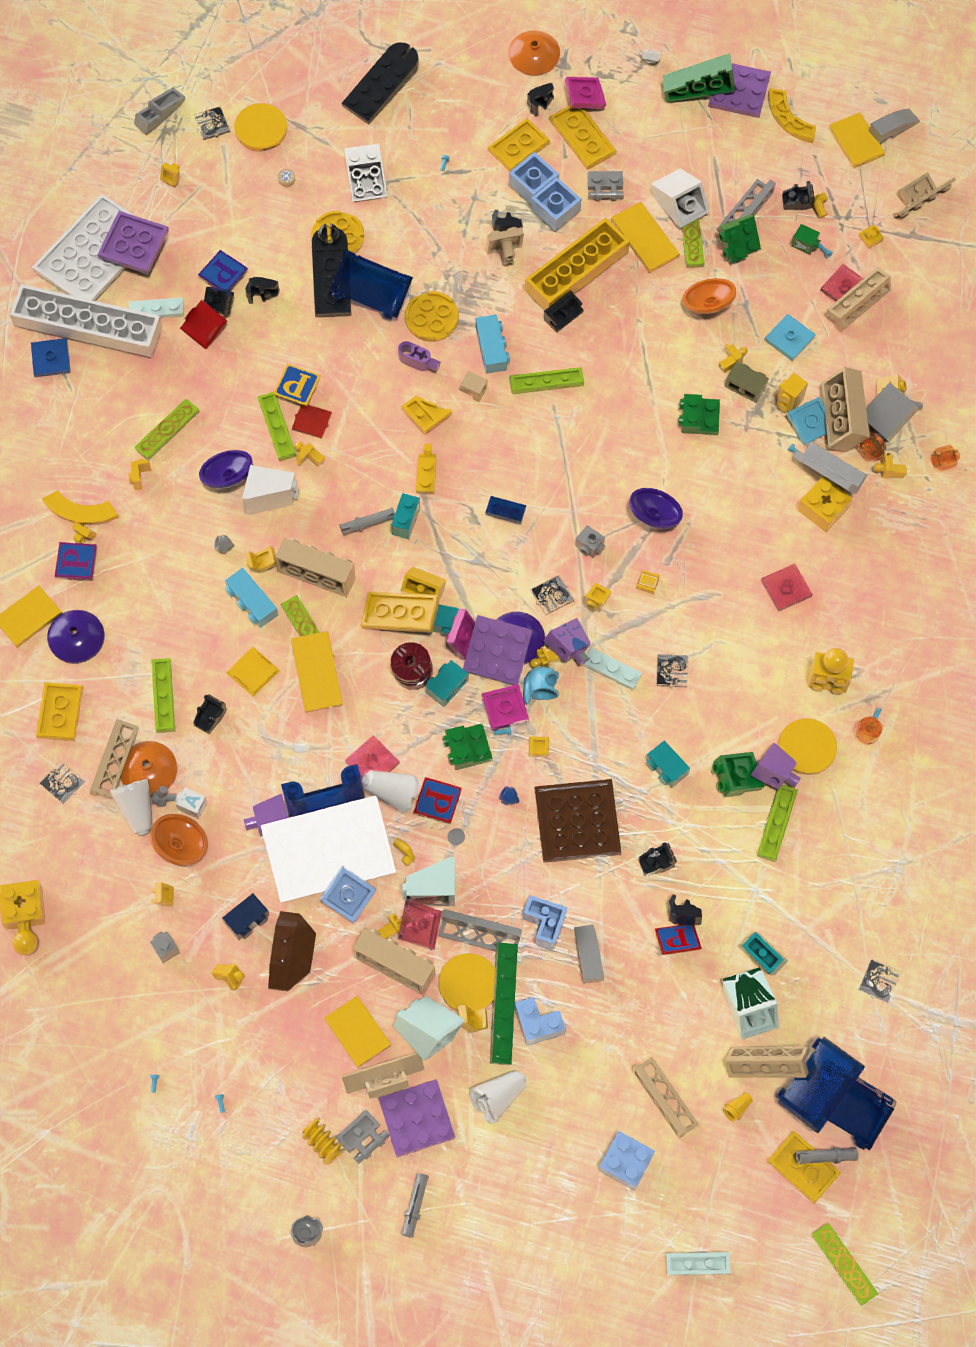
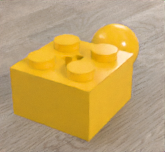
[798,476,853,533]
[808,648,854,694]
[0,880,46,956]

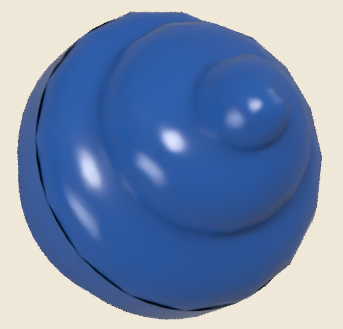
[499,786,519,805]

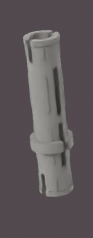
[339,507,395,535]
[796,1147,859,1164]
[401,1173,429,1238]

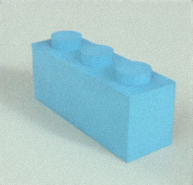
[475,314,510,374]
[225,567,278,629]

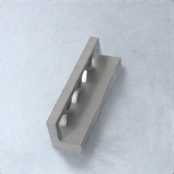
[717,179,776,232]
[438,909,522,952]

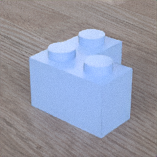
[523,895,568,950]
[515,997,566,1046]

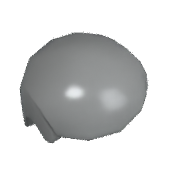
[290,1215,323,1248]

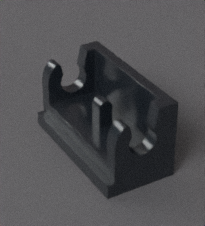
[544,290,584,333]

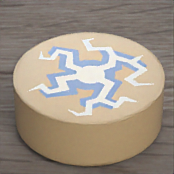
[278,169,296,187]

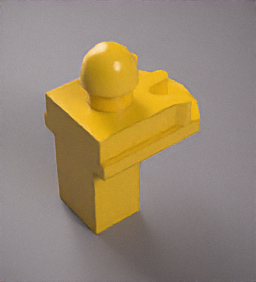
[719,343,748,373]
[295,442,325,467]
[874,453,907,478]
[530,646,562,668]
[377,913,410,939]
[211,963,245,991]

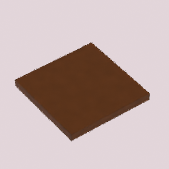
[534,779,622,863]

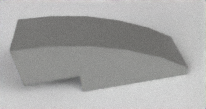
[134,87,185,134]
[869,108,920,144]
[574,924,604,984]

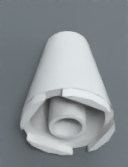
[362,770,419,813]
[111,779,152,836]
[469,1071,527,1124]

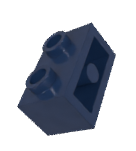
[222,893,270,941]

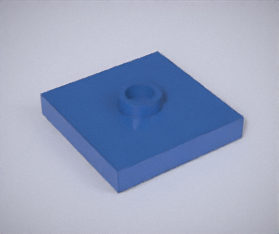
[31,338,71,377]

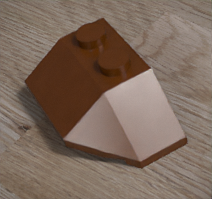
[268,911,316,992]

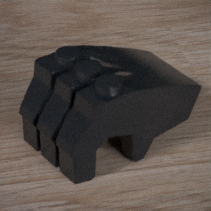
[527,82,554,117]
[782,181,815,210]
[492,209,523,232]
[245,277,280,304]
[204,287,234,314]
[193,694,227,735]
[638,842,677,877]
[668,894,702,925]

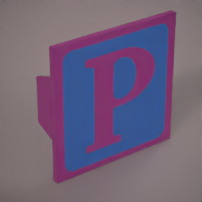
[54,542,97,581]

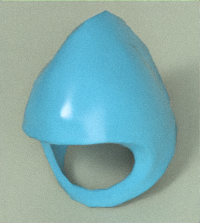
[524,666,559,704]

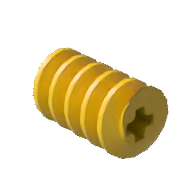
[302,1118,345,1165]

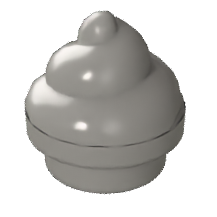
[214,534,235,553]

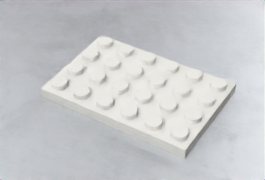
[32,194,135,301]
[261,796,396,902]

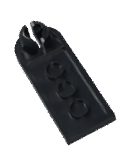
[341,42,419,125]
[312,223,351,317]

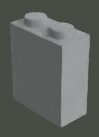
[866,382,919,442]

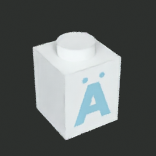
[175,787,208,819]

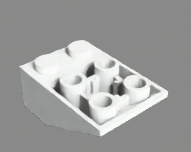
[344,144,387,202]

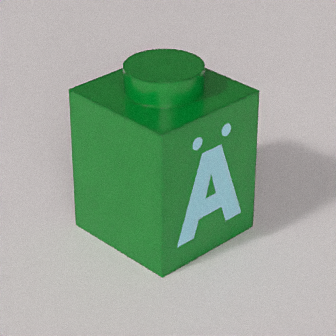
[791,224,821,255]

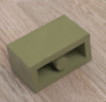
[725,362,769,403]

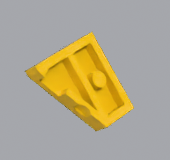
[402,396,452,434]

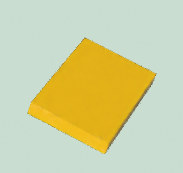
[829,112,885,168]
[488,118,550,172]
[0,585,62,648]
[36,682,84,741]
[324,995,391,1068]
[767,1131,841,1204]

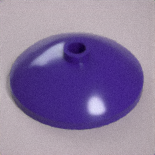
[199,450,253,489]
[629,488,683,529]
[47,610,105,664]
[496,611,545,665]

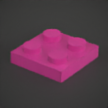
[564,77,606,109]
[447,608,475,660]
[482,684,529,731]

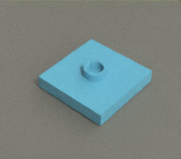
[765,313,816,361]
[787,397,827,446]

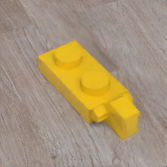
[416,443,437,494]

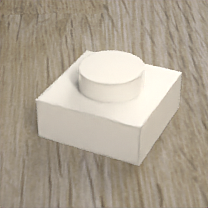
[642,49,662,63]

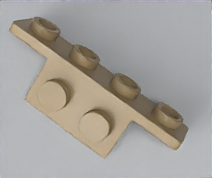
[892,172,956,218]
[342,1052,425,1099]

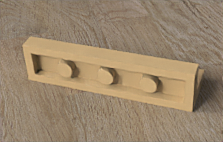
[827,267,891,332]
[89,719,139,798]
[725,1046,810,1078]
[632,1057,699,1139]

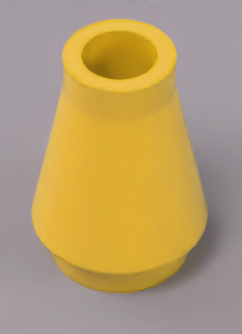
[723,1092,753,1122]

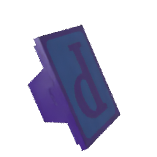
[198,250,248,290]

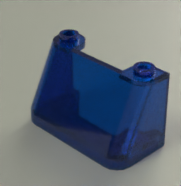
[329,249,413,320]
[281,764,366,818]
[776,1036,865,1134]
[798,1059,897,1150]

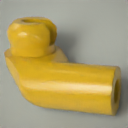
[814,192,828,218]
[393,838,415,866]

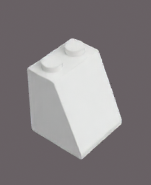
[651,168,710,228]
[242,465,299,515]

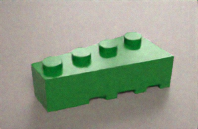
[663,53,736,103]

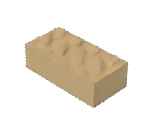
[821,366,870,452]
[275,538,356,598]
[352,927,435,996]

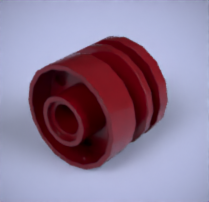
[391,642,433,690]

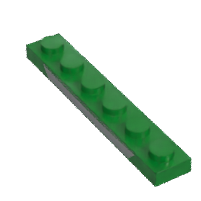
[490,942,518,1066]

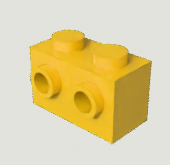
[776,372,808,413]
[401,567,447,598]

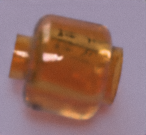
[859,433,887,461]
[931,445,960,471]
[856,716,883,744]

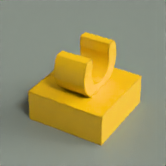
[160,162,180,187]
[858,225,884,249]
[72,522,97,543]
[151,882,174,907]

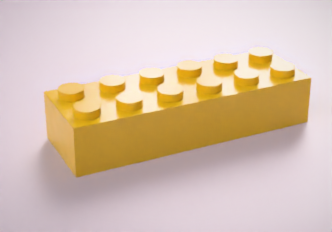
[525,218,630,310]

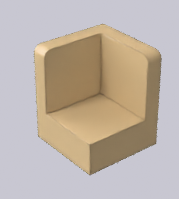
[460,371,488,402]

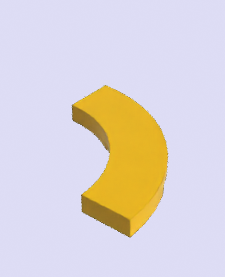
[769,88,816,144]
[42,490,119,525]

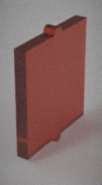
[292,404,332,439]

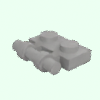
[587,171,624,200]
[336,1109,390,1164]

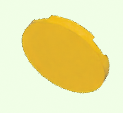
[234,103,287,151]
[311,211,364,258]
[405,291,459,342]
[779,718,837,774]
[439,953,495,1012]

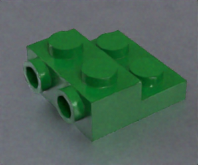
[719,214,761,263]
[678,394,720,435]
[442,723,493,770]
[712,752,765,797]

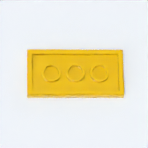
[549,105,617,170]
[611,201,680,273]
[360,592,440,633]
[291,631,343,713]

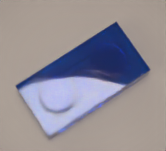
[485,496,527,524]

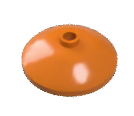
[508,30,560,76]
[682,278,737,314]
[120,741,178,797]
[150,814,208,866]

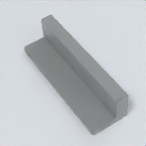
[793,442,867,494]

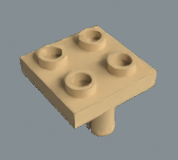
[486,227,524,267]

